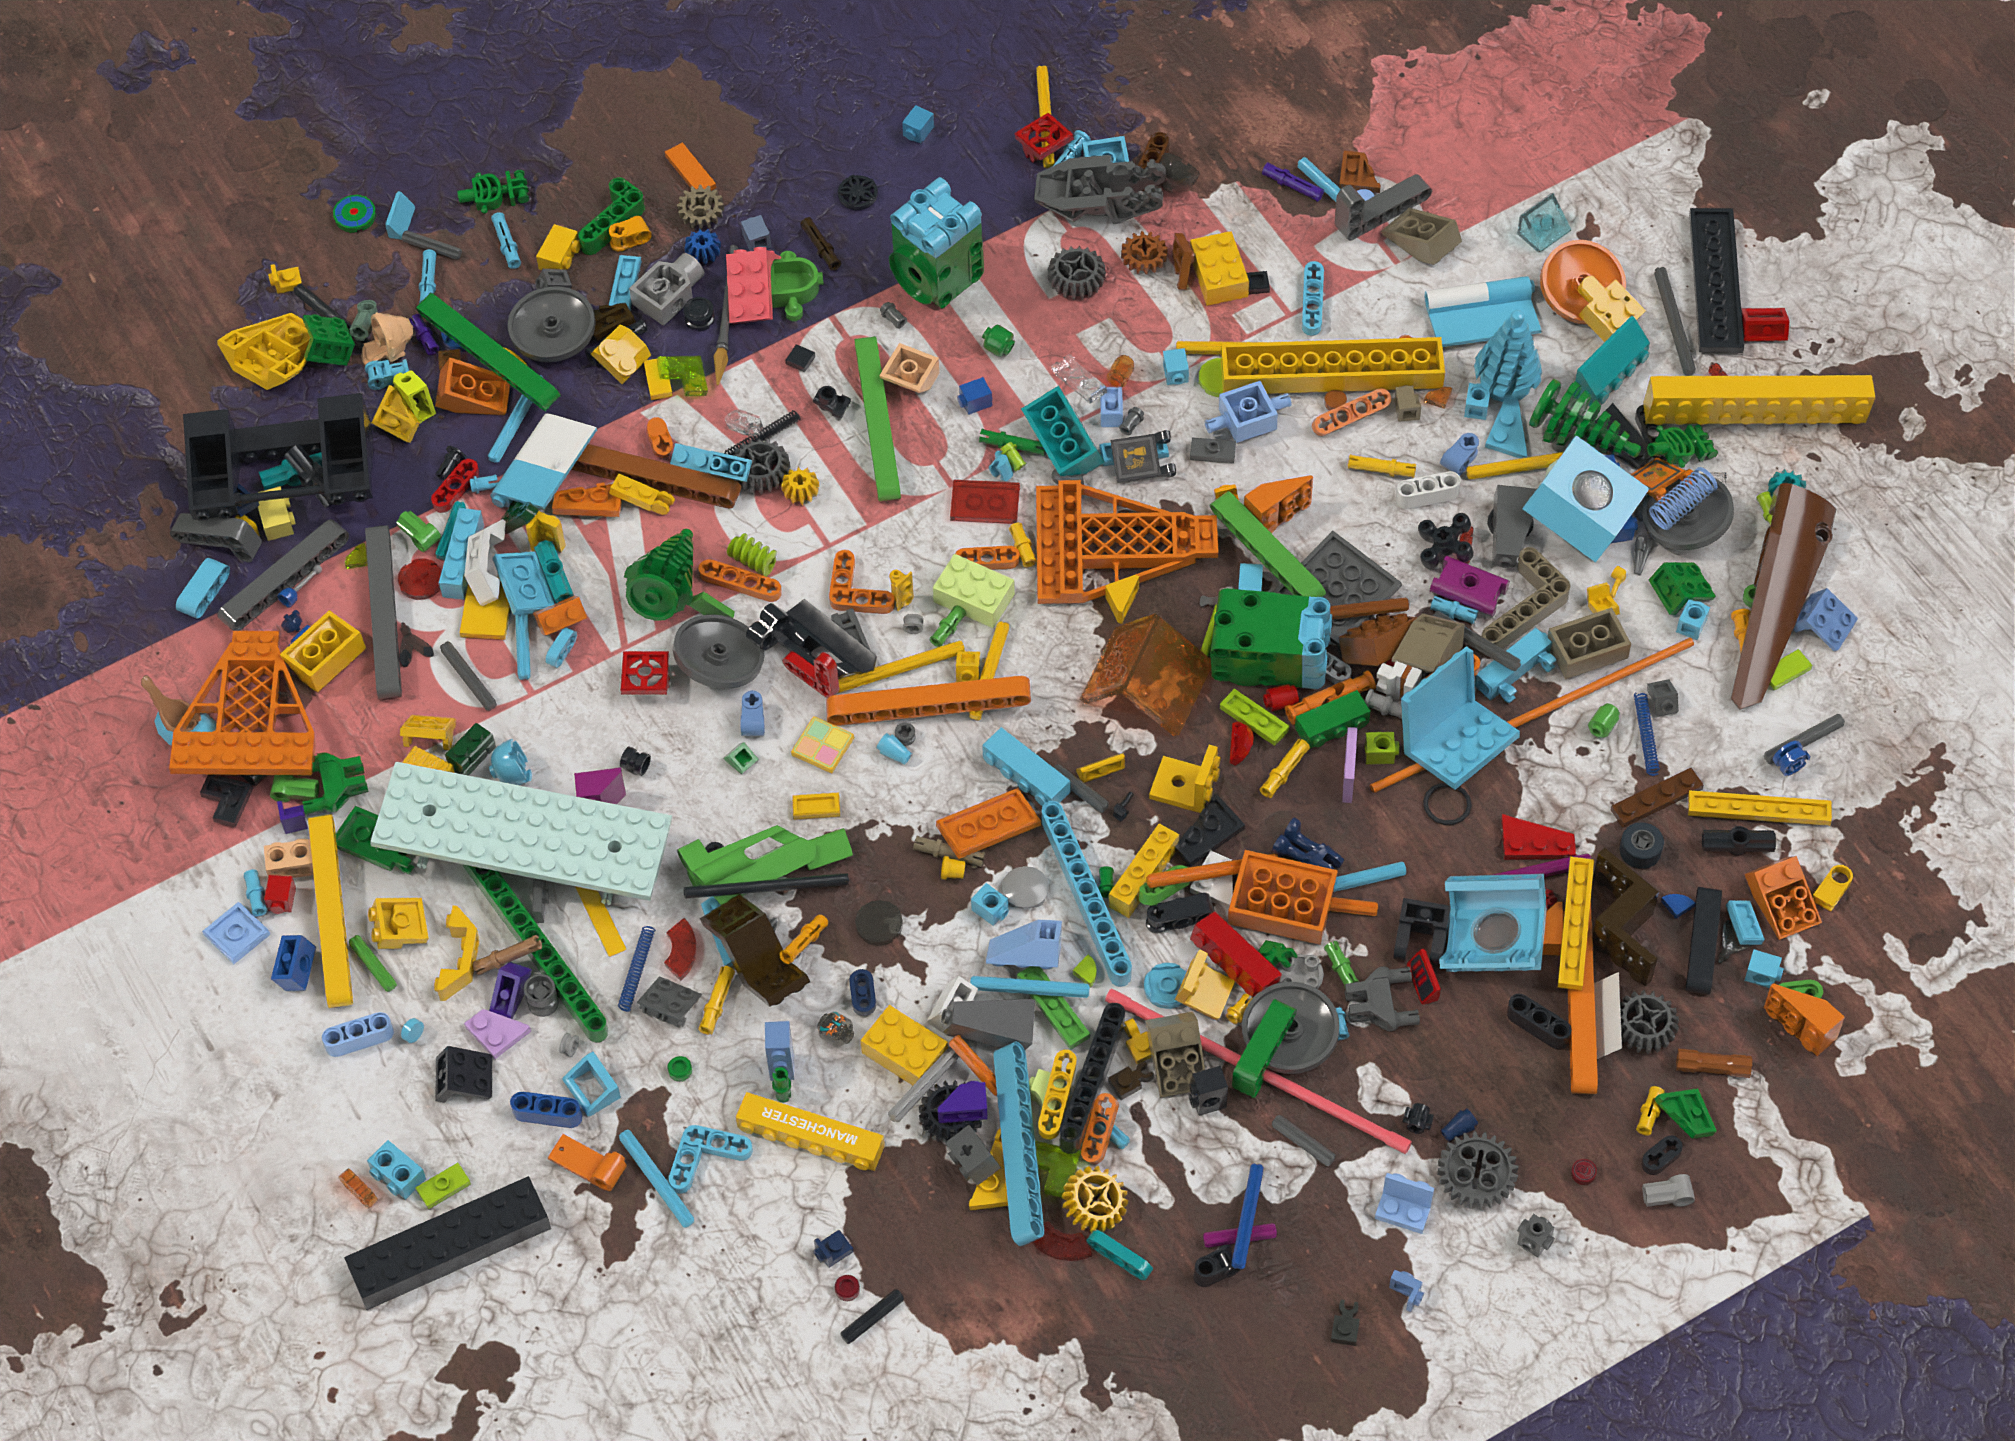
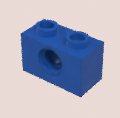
[271,935,316,991]

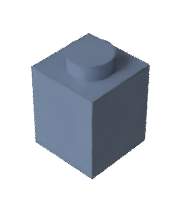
[741,215,771,251]

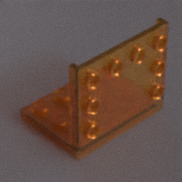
[1080,613,1211,736]

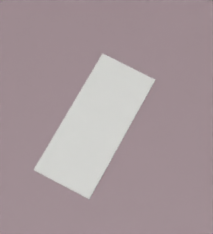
[1594,972,1622,1059]

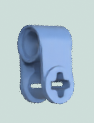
[1440,433,1479,476]
[741,690,765,736]

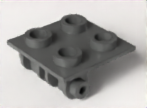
[637,976,702,1027]

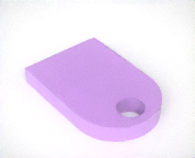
[1342,727,1357,803]

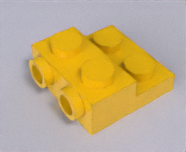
[368,898,429,949]

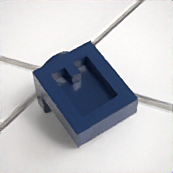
[813,1230,854,1268]

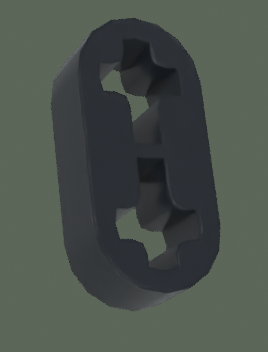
[1641,1135,1683,1175]

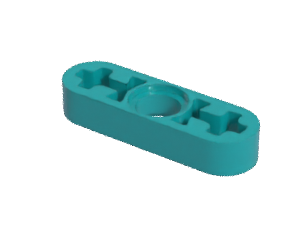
[1086,1230,1153,1280]

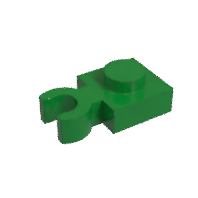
[1258,940,1297,968]

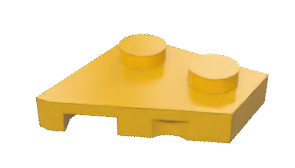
[371,385,420,443]

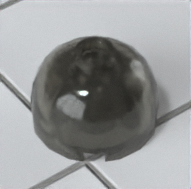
[1159,153,1200,193]

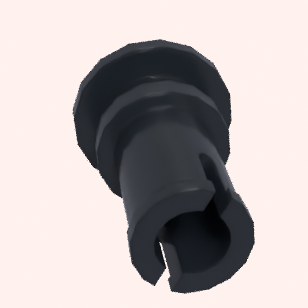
[435,446,466,481]

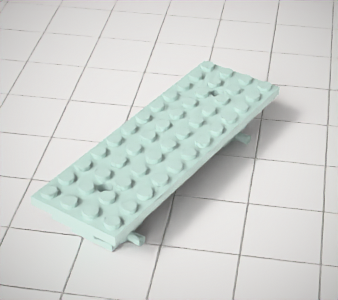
[371,762,672,905]

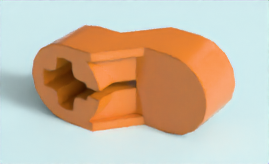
[646,417,673,458]

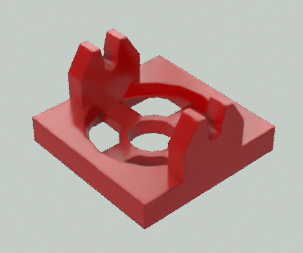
[1014,113,1074,163]
[620,651,670,695]

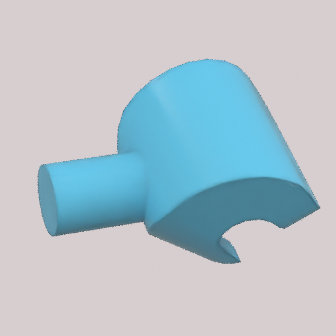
[989,451,1013,482]

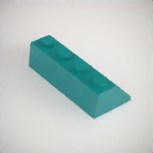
[1575,315,1650,407]
[1021,385,1105,476]

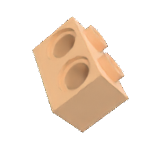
[264,839,314,878]

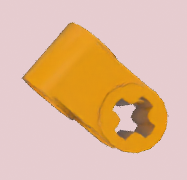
[609,216,652,252]

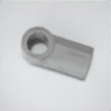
[1642,1174,1695,1207]

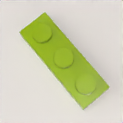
[1220,689,1289,746]

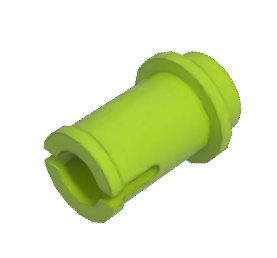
[1001,442,1027,472]

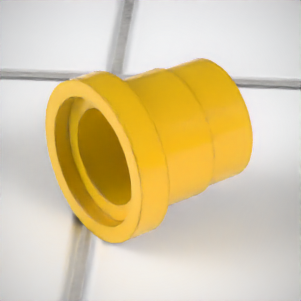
[941,856,965,880]

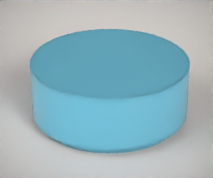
[401,1018,424,1043]

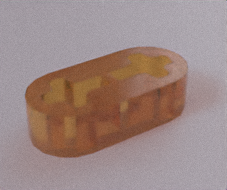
[338,1168,378,1209]

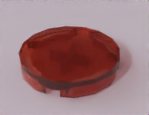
[398,558,442,600]

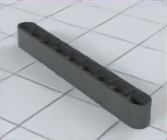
[365,525,402,699]

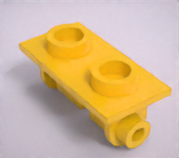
[889,569,914,611]

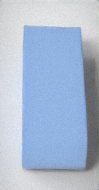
[322,1012,394,1057]

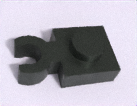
[1331,1300,1360,1346]

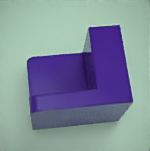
[277,801,308,834]

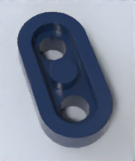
[849,969,876,1016]

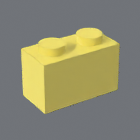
[258,487,296,541]

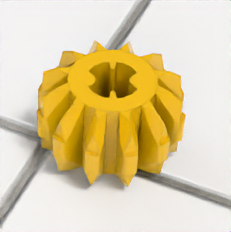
[781,466,820,505]

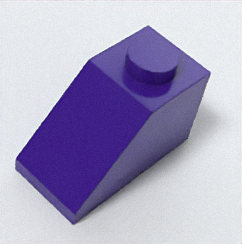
[489,962,532,1019]
[938,1081,988,1123]

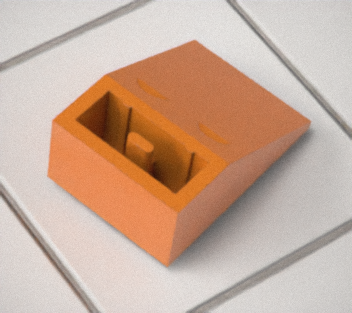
[1244,475,1313,533]
[1745,856,1822,940]
[1764,983,1845,1056]

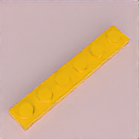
[1688,790,1832,826]
[1558,857,1594,990]

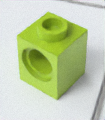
[1365,732,1399,764]

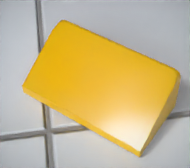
[1076,753,1125,783]

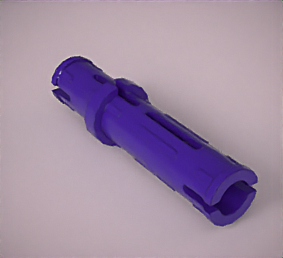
[1262,162,1324,202]

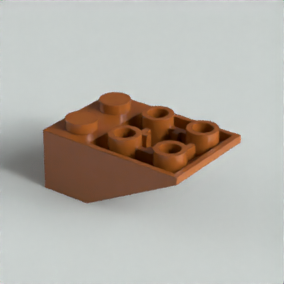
[1339,613,1417,666]

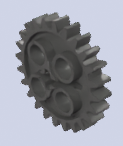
[1437,1131,1518,1210]

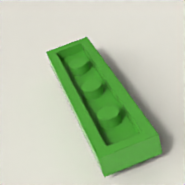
[1017,966,1090,1050]

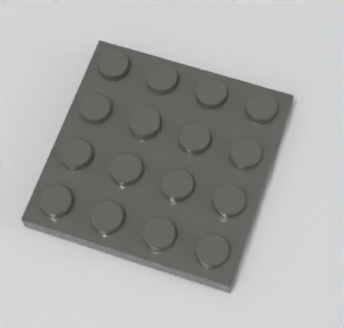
[1273,530,1402,648]

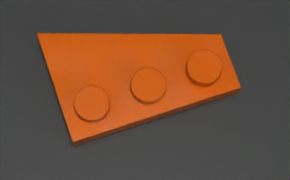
[552,482,622,517]

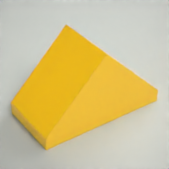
[1105,575,1139,624]

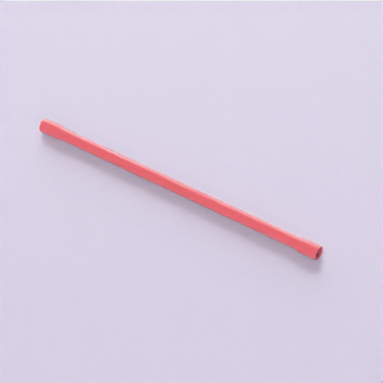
[1105,988,1412,1154]

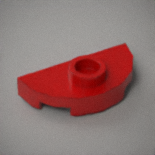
[1230,721,1253,766]

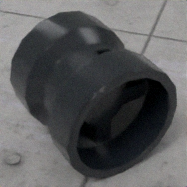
[620,746,651,776]

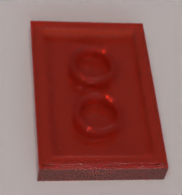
[950,479,1020,524]

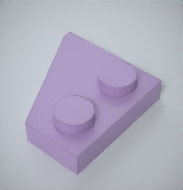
[464,1009,531,1059]

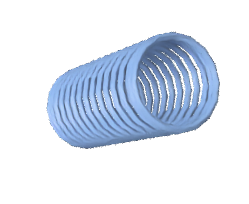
[1649,467,1718,530]

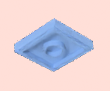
[202,902,271,964]

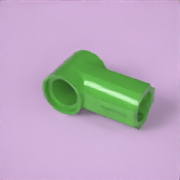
[396,511,441,552]
[270,775,319,802]

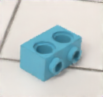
[367,1140,426,1200]

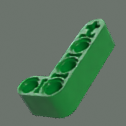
[579,177,645,255]
[1232,999,1297,1098]

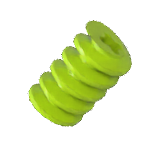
[727,533,777,577]

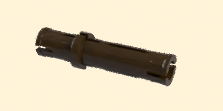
[800,217,842,271]

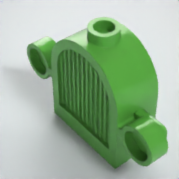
[771,251,824,321]

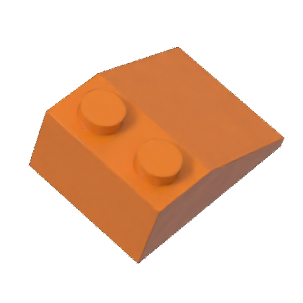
[435,357,510,415]

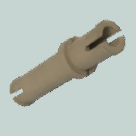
[913,835,985,867]

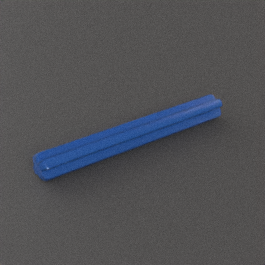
[1232,1163,1264,1269]

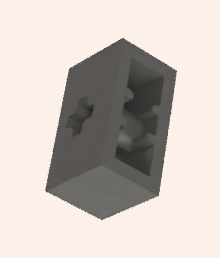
[946,1125,1001,1186]

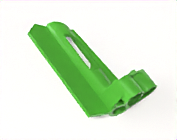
[677,825,816,905]

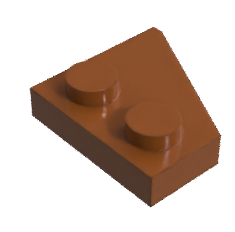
[1339,151,1381,193]

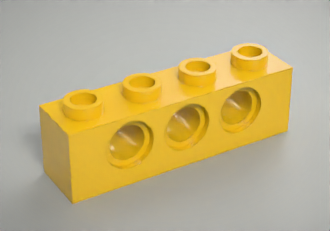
[1109,824,1179,918]

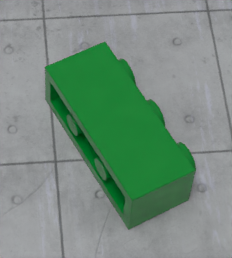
[1295,690,1371,749]

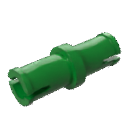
[772,1067,792,1103]

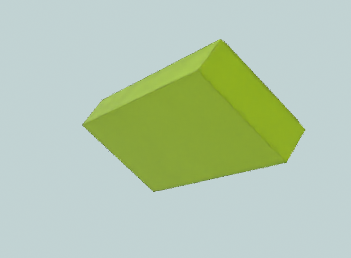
[1769,649,1813,691]

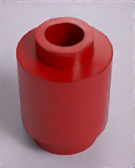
[1263,684,1299,712]

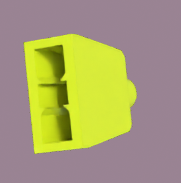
[393,371,436,423]

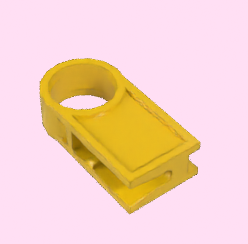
[1813,865,1853,912]

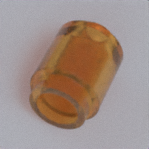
[1106,355,1134,387]

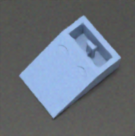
[986,920,1062,969]

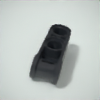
[1146,892,1215,933]

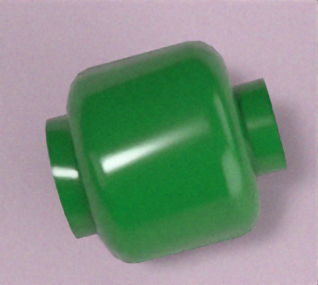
[982,324,1016,357]

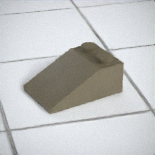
[1381,208,1462,265]

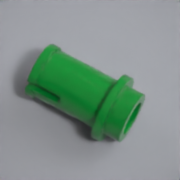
[1098,866,1115,898]

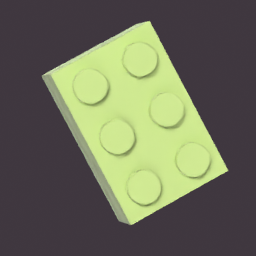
[933,554,1015,629]

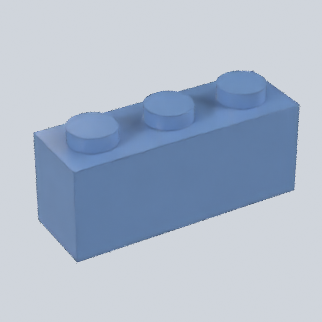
[765,1021,794,1081]

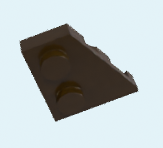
[593,303,636,341]

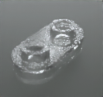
[725,410,763,436]

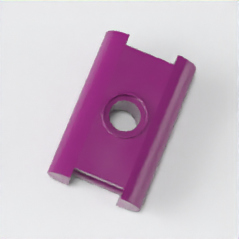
[1430,556,1510,617]

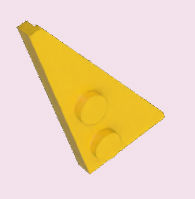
[969,1128,1008,1210]

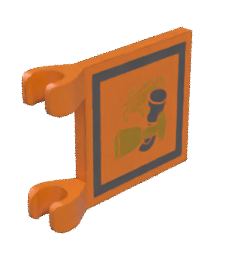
[1631,458,1696,504]

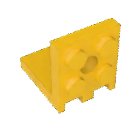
[1149,745,1221,813]

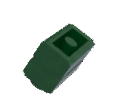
[445,723,496,776]

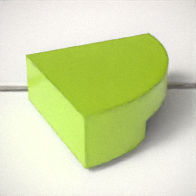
[1073,954,1097,988]

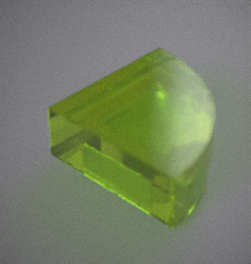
[345,543,368,569]

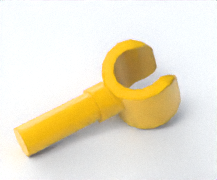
[1610,566,1626,598]

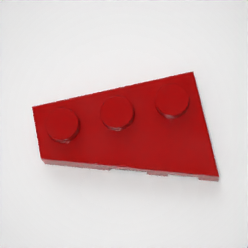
[1501,814,1576,860]

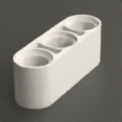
[1396,471,1461,509]

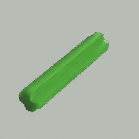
[349,935,397,992]

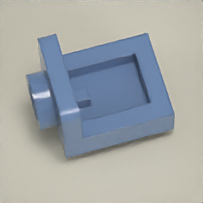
[1389,1270,1424,1312]

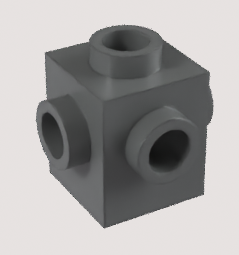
[1517,1213,1555,1257]

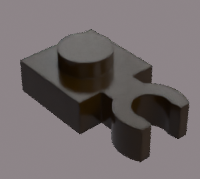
[1108,1061,1154,1100]

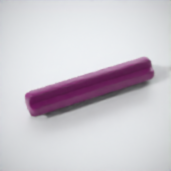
[1203,1223,1277,1247]

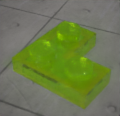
[657,356,708,396]
[1035,1140,1081,1197]

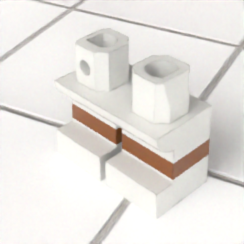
[1376,661,1422,701]

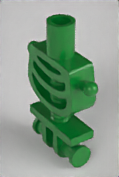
[457,170,529,214]
[1647,425,1718,468]

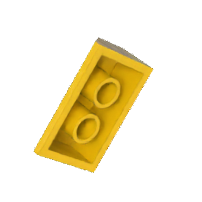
[280,610,366,693]

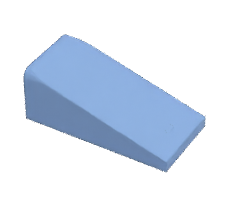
[1100,387,1123,427]

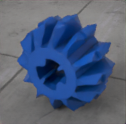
[684,228,721,265]

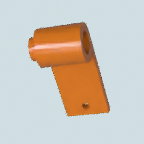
[548,1134,627,1191]

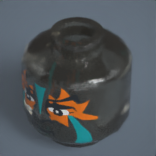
[817,1012,854,1047]

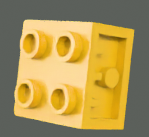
[1175,949,1235,1020]

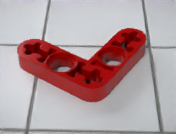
[782,651,839,698]

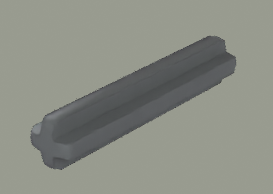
[402,230,462,260]
[1054,764,1109,813]
[1272,1115,1336,1166]

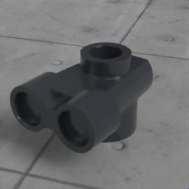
[813,386,851,420]

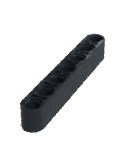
[1059,1003,1125,1154]

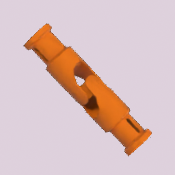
[1285,671,1376,725]

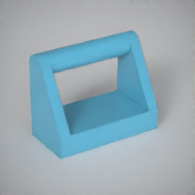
[562,1052,621,1117]

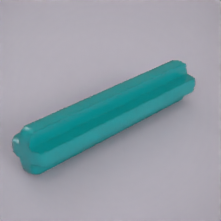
[435,501,466,560]

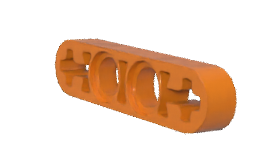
[1312,388,1391,436]
[698,559,782,602]

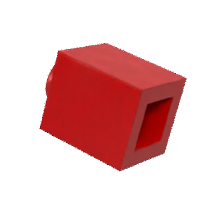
[264,875,296,914]

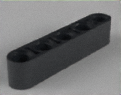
[1685,886,1722,995]

